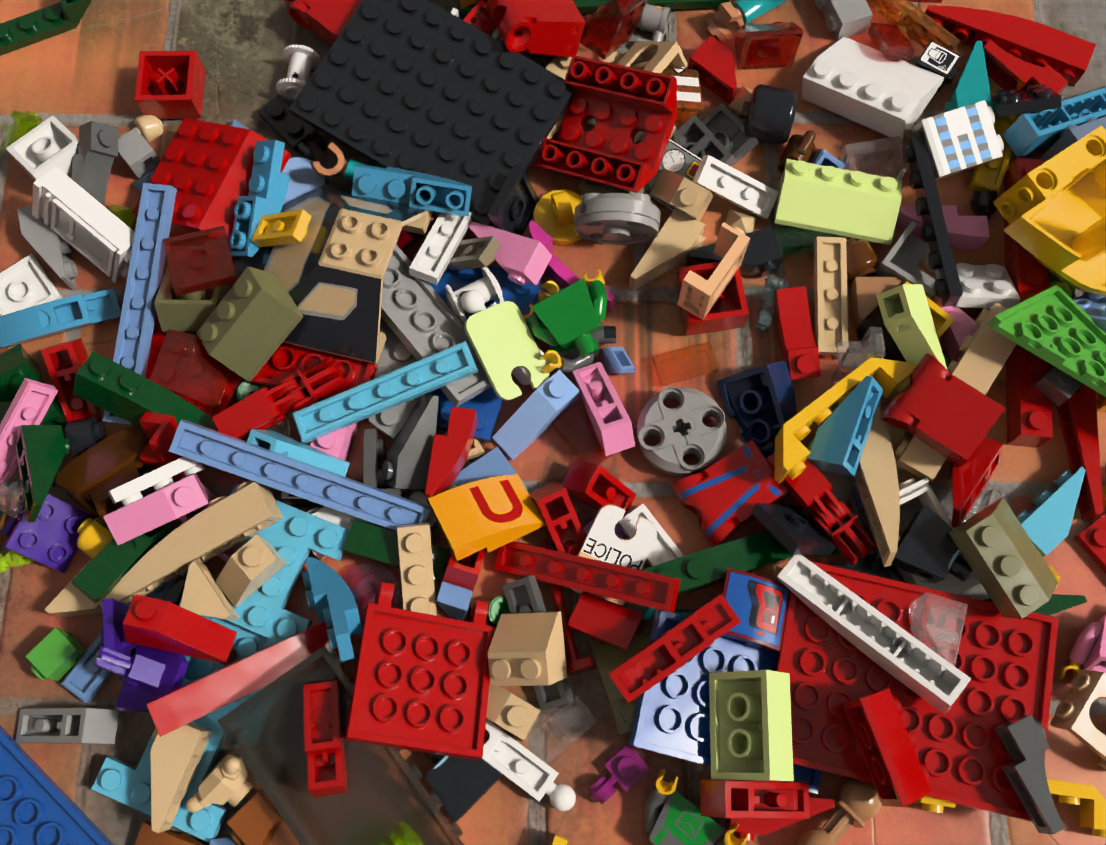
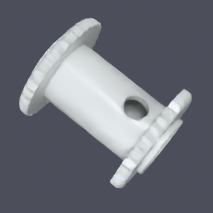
[276,44,321,102]
[444,267,504,323]

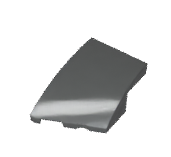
[673,102,759,166]

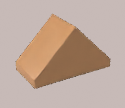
[848,277,902,331]

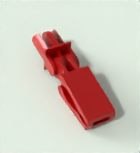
[211,357,346,441]
[765,452,877,566]

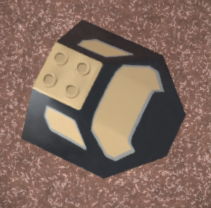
[229,185,433,365]

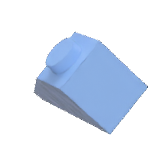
[492,370,580,460]

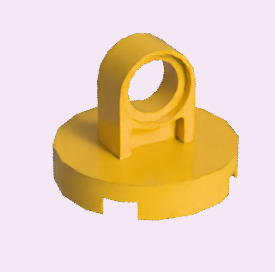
[533,189,582,246]

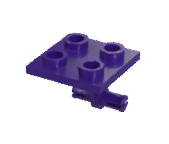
[0,493,96,573]

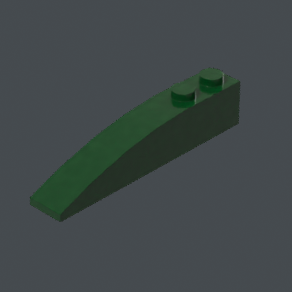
[73,351,246,479]
[644,519,815,597]

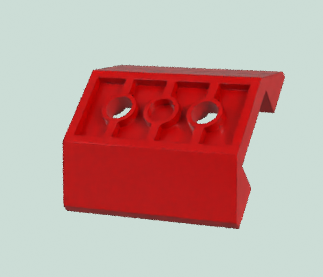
[536,55,677,193]

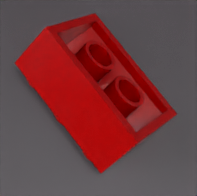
[842,688,932,807]

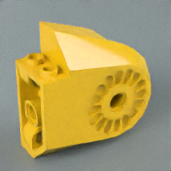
[993,125,1106,296]

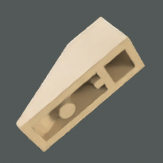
[629,208,706,291]
[486,684,541,741]
[150,722,213,833]

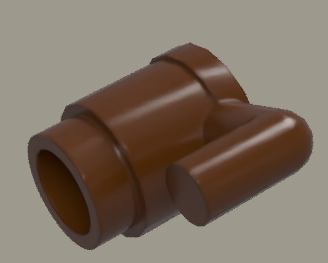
[778,130,816,173]

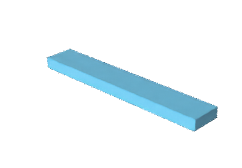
[292,341,479,444]

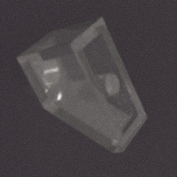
[909,592,968,666]

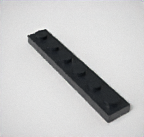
[903,132,963,307]

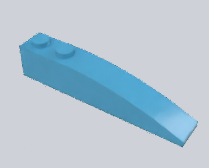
[1002,87,1106,158]

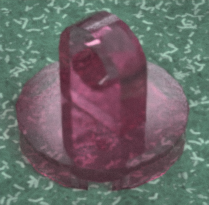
[342,562,401,626]

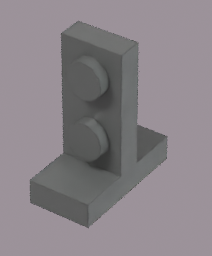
[363,429,405,498]

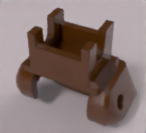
[56,425,161,519]

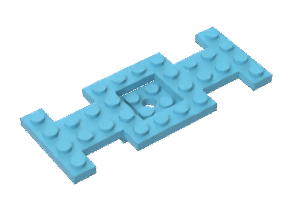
[91,484,348,843]

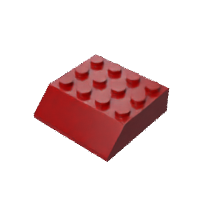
[132,118,291,250]

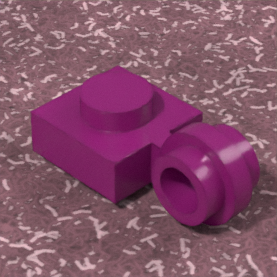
[588,743,651,805]

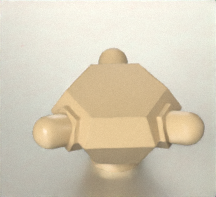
[186,751,253,813]

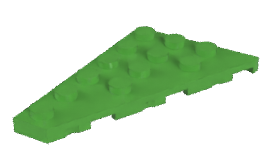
[987,285,1106,397]

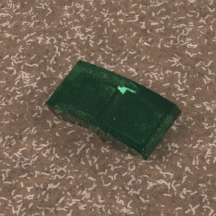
[775,226,837,258]

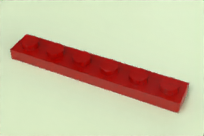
[494,541,681,612]

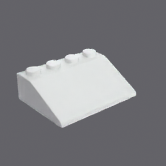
[801,37,944,142]

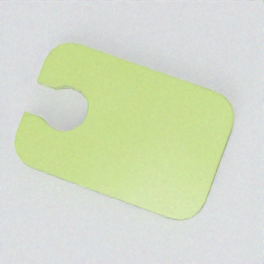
[464,301,550,401]

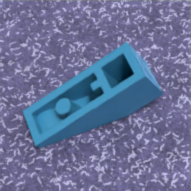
[808,376,883,476]

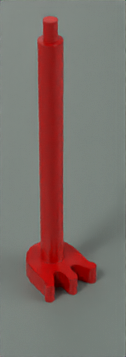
[541,539,596,675]

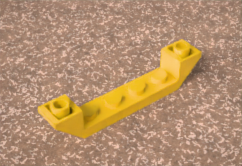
[774,357,917,483]
[915,779,1106,838]

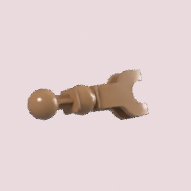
[795,778,882,845]

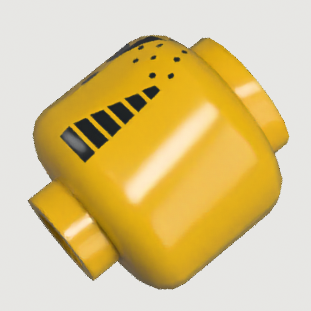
[77,517,114,560]

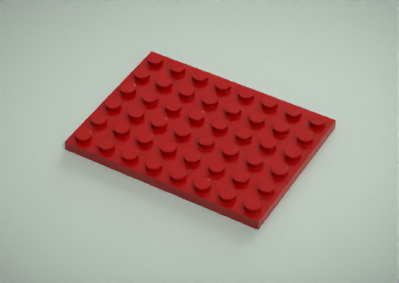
[775,561,1059,823]

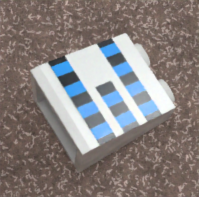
[911,100,1004,181]

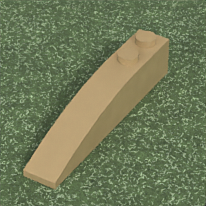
[831,400,900,567]
[100,481,283,608]

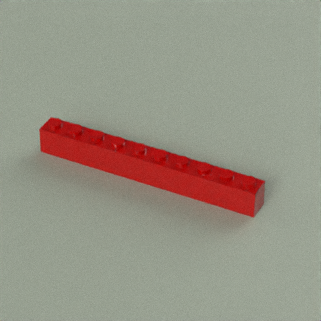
[1004,158,1053,448]

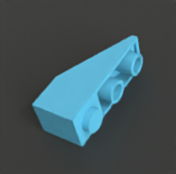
[247,429,350,477]
[1016,467,1086,558]

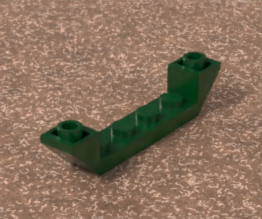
[0,0,91,56]

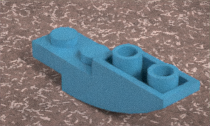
[229,140,290,257]
[352,164,472,216]
[0,288,121,348]
[302,557,362,662]

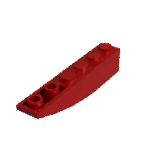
[918,5,1096,87]

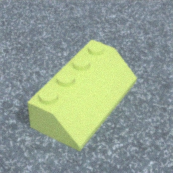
[774,159,902,245]

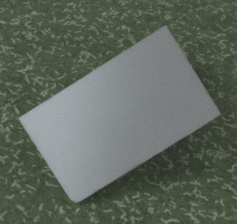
[873,220,936,299]

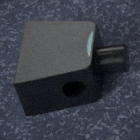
[891,506,972,583]
[424,752,503,823]

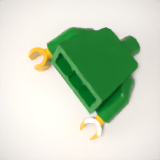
[521,269,607,358]

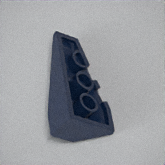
[717,360,801,458]

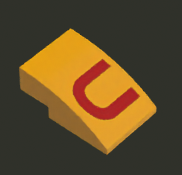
[428,474,545,561]

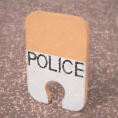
[571,504,658,606]

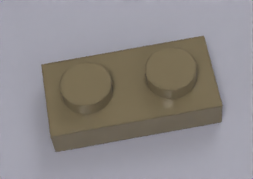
[447,236,501,271]

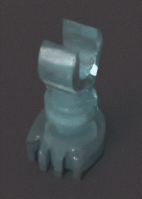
[755,276,789,331]

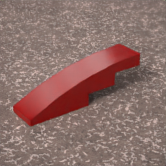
[609,593,741,703]

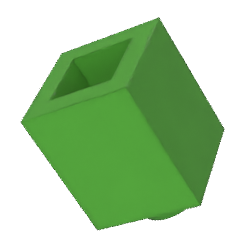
[25,627,87,681]

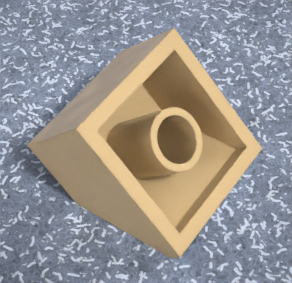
[487,611,567,686]

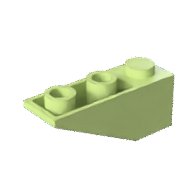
[876,284,948,371]

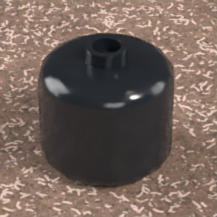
[740,84,798,145]

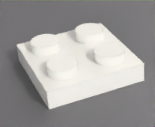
[956,263,1020,309]

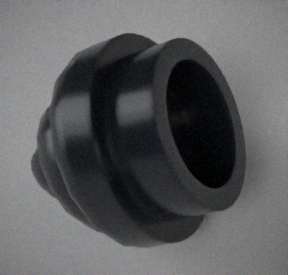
[970,191,998,220]

